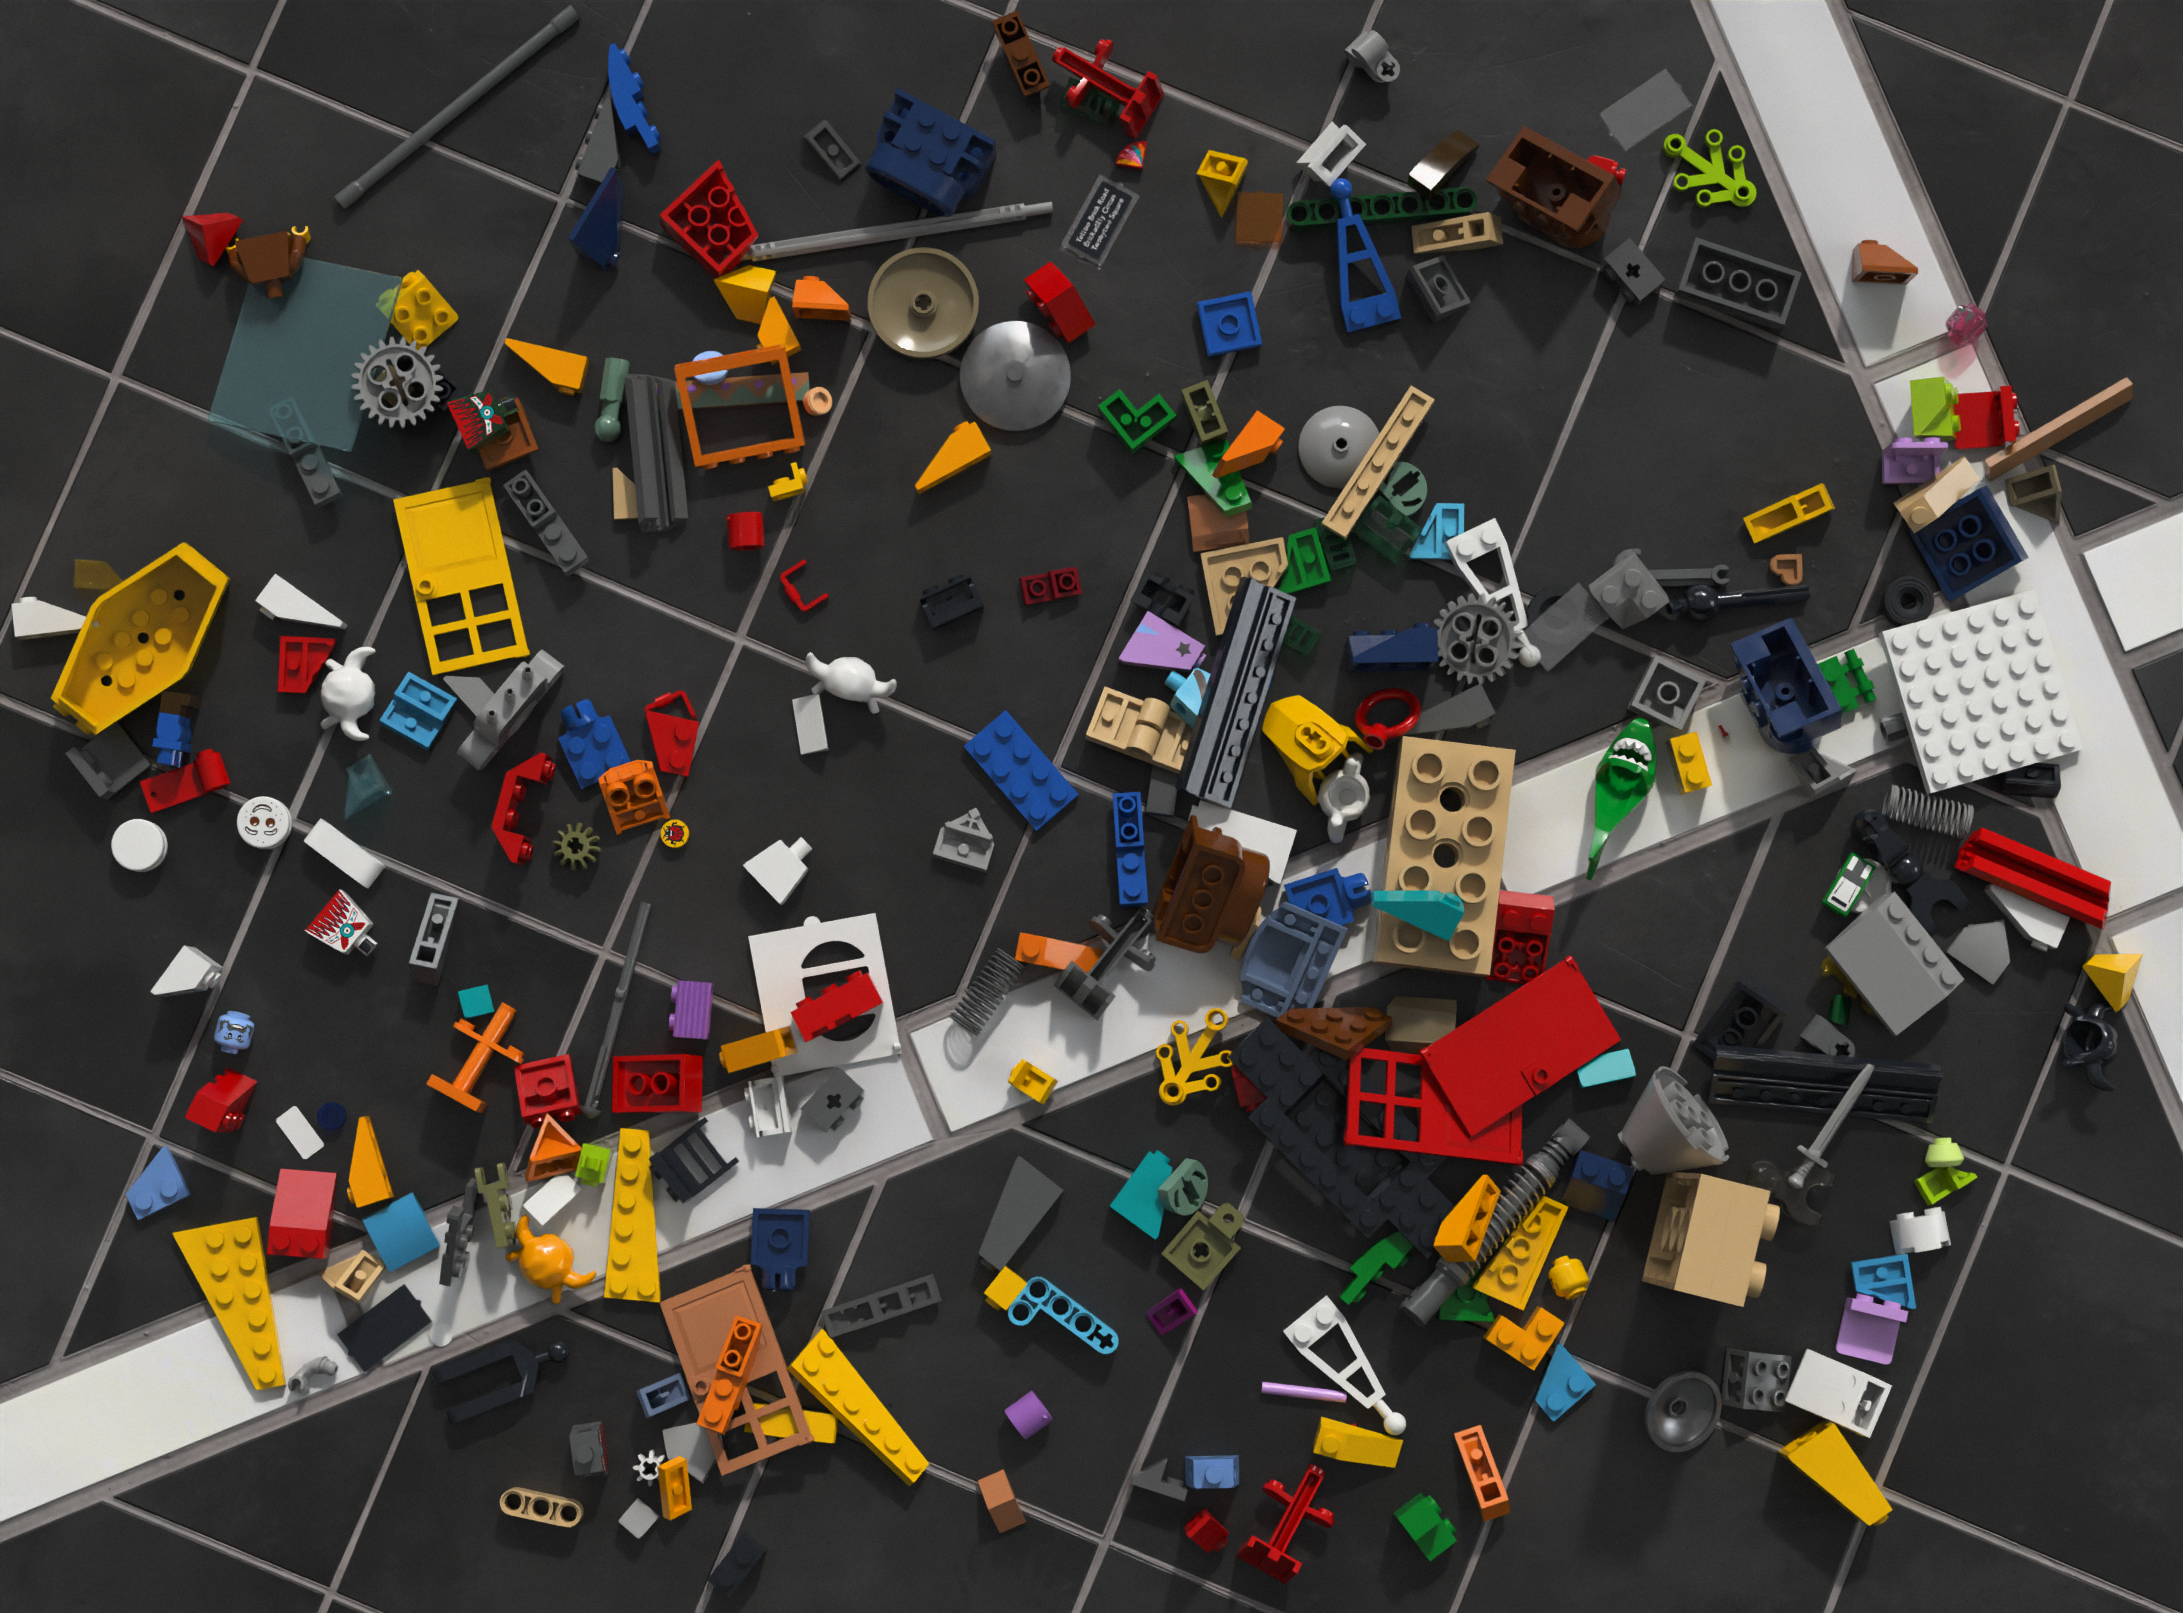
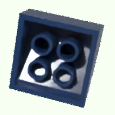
[1908,486,2029,602]

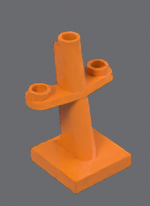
[427,1002,525,1114]

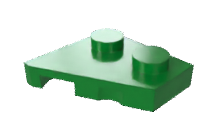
[1279,527,1332,594]

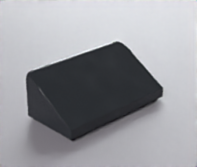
[2001,763,2061,799]

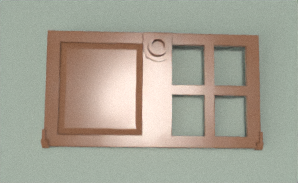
[659,1264,814,1476]

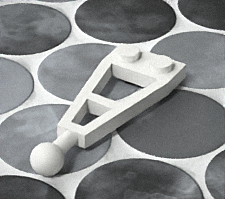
[1444,518,1541,667]
[1283,1295,1406,1435]

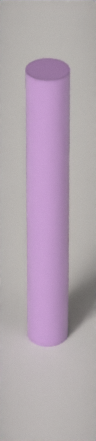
[1261,1382,1347,1403]

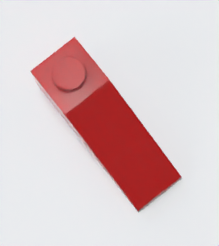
[1184,1506,1229,1554]

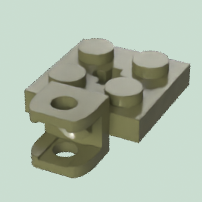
[475,1163,517,1248]
[1161,1203,1243,1290]

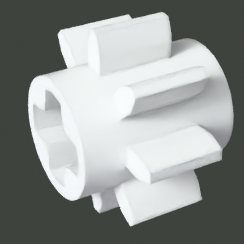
[633,1450,665,1486]

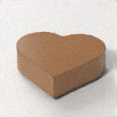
[1769,554,1803,586]

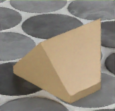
[317,1250,386,1303]

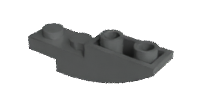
[268,397,343,508]
[503,469,590,577]

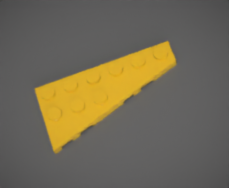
[172,1217,286,1390]

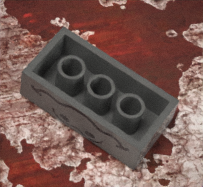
[1674,237,1802,331]

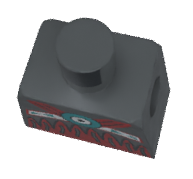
[569,1421,609,1479]

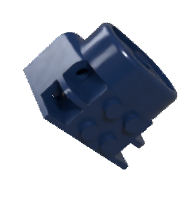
[865,88,996,217]
[1730,617,1842,754]

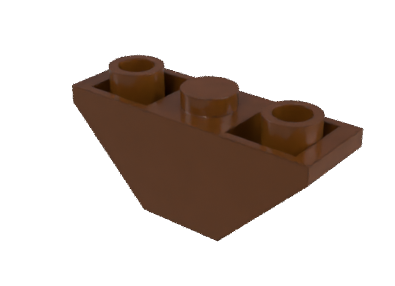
[992,10,1050,97]

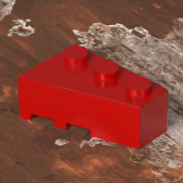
[790,970,884,1042]
[185,1067,258,1132]

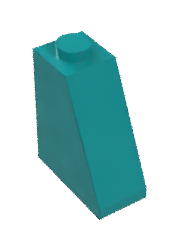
[1110,1150,1172,1240]

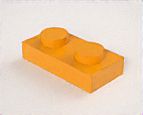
[657,1456,692,1520]

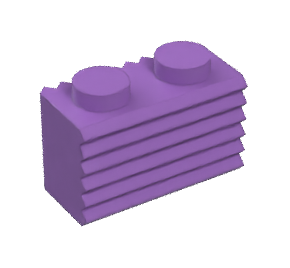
[669,980,714,1040]

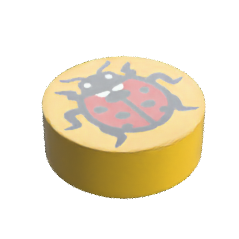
[661,820,690,848]

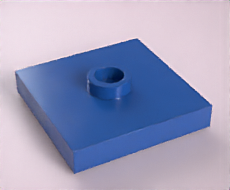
[1197,291,1262,358]

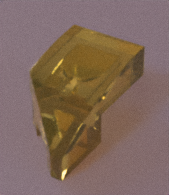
[74,559,123,590]

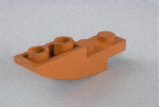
[696,1315,763,1435]

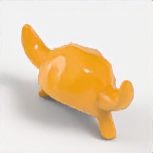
[505,1214,596,1304]

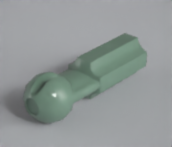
[594,357,630,442]

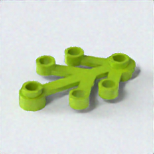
[1662,129,1756,208]

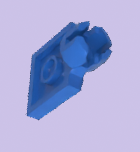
[558,699,631,789]
[1284,868,1372,926]

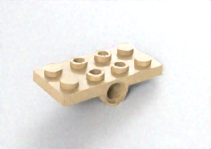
[1085,687,1193,774]

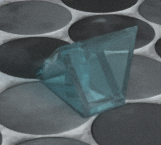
[344,754,392,820]

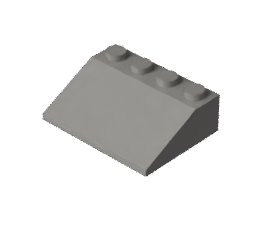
[1824,892,1964,1037]

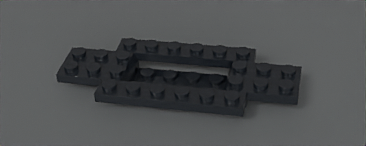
[1226,1017,1455,1259]

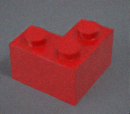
[1024,261,1096,343]

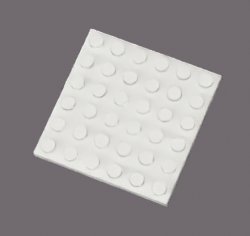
[1879,589,2083,794]

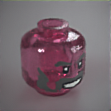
[1945,303,1987,346]

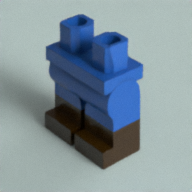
[152,691,202,767]

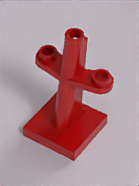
[1052,39,1164,140]
[1236,1464,1335,1584]

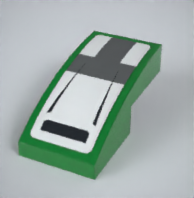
[1821,852,1876,918]

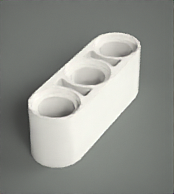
[304,818,385,889]

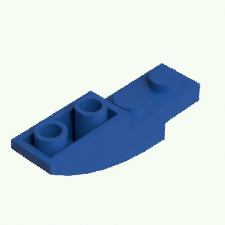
[608,43,662,155]
[1112,792,1148,907]

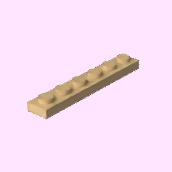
[1322,386,1435,540]

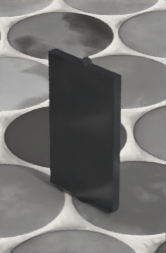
[337,1284,432,1372]

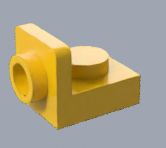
[768,462,808,502]

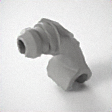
[288,1356,338,1395]

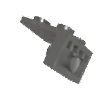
[65,722,151,800]
[1721,1348,1792,1412]

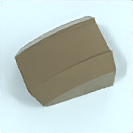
[1385,996,1457,1054]

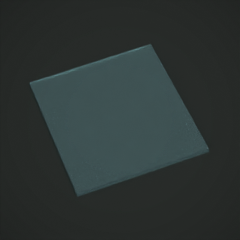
[208,257,403,452]

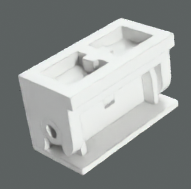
[744,1076,792,1137]

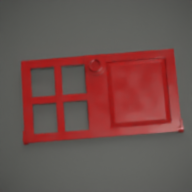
[1343,1048,1523,1166]

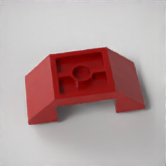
[491,753,556,867]

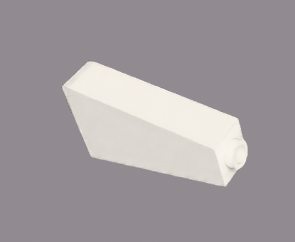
[1188,800,1297,885]

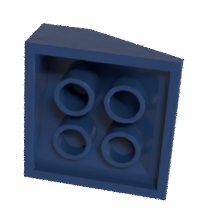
[568,167,625,272]

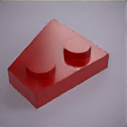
[277,636,336,694]
[645,711,699,777]

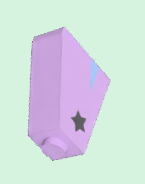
[1118,611,1206,673]

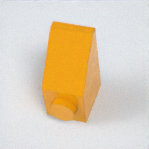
[756,296,802,365]

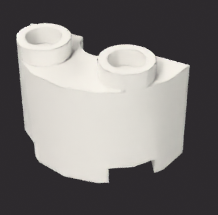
[1889,1207,1951,1255]

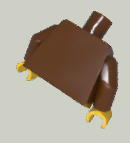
[225,226,311,300]

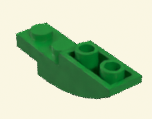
[1338,1230,1413,1305]

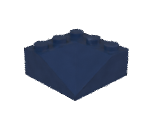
[1347,623,1438,672]

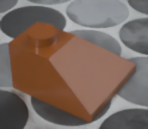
[1852,240,1918,285]

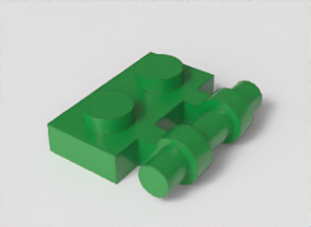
[1818,648,1876,714]

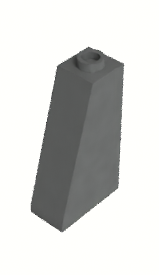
[978,1155,1064,1272]

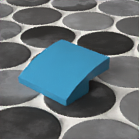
[379,672,457,751]
[362,1192,440,1272]

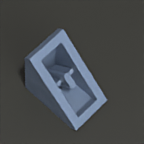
[636,1373,691,1418]

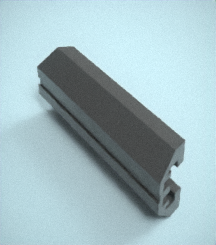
[625,374,688,533]

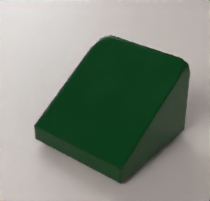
[1827,994,1852,1026]

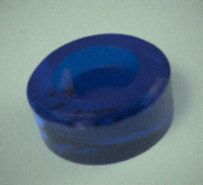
[317,1102,347,1130]

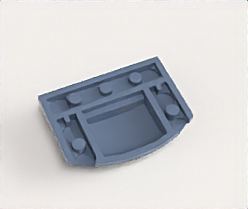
[1240,902,1348,1018]

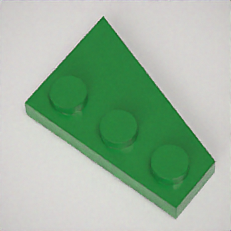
[1437,1253,1494,1322]

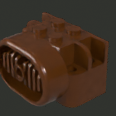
[1486,126,1622,248]
[1152,815,1270,954]

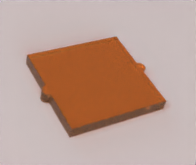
[1236,190,1283,244]

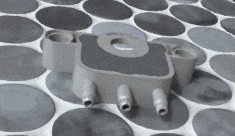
[457,649,565,771]

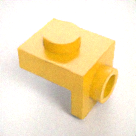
[1008,1059,1058,1105]

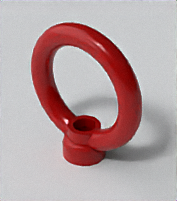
[1355,688,1421,750]

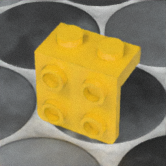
[376,270,458,351]

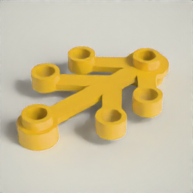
[1156,1008,1233,1106]

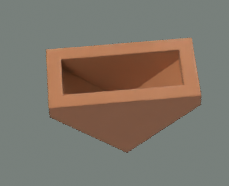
[978,1469,1026,1533]

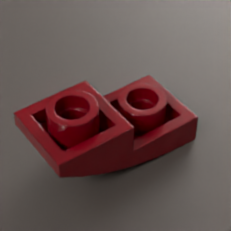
[1018,567,1082,606]

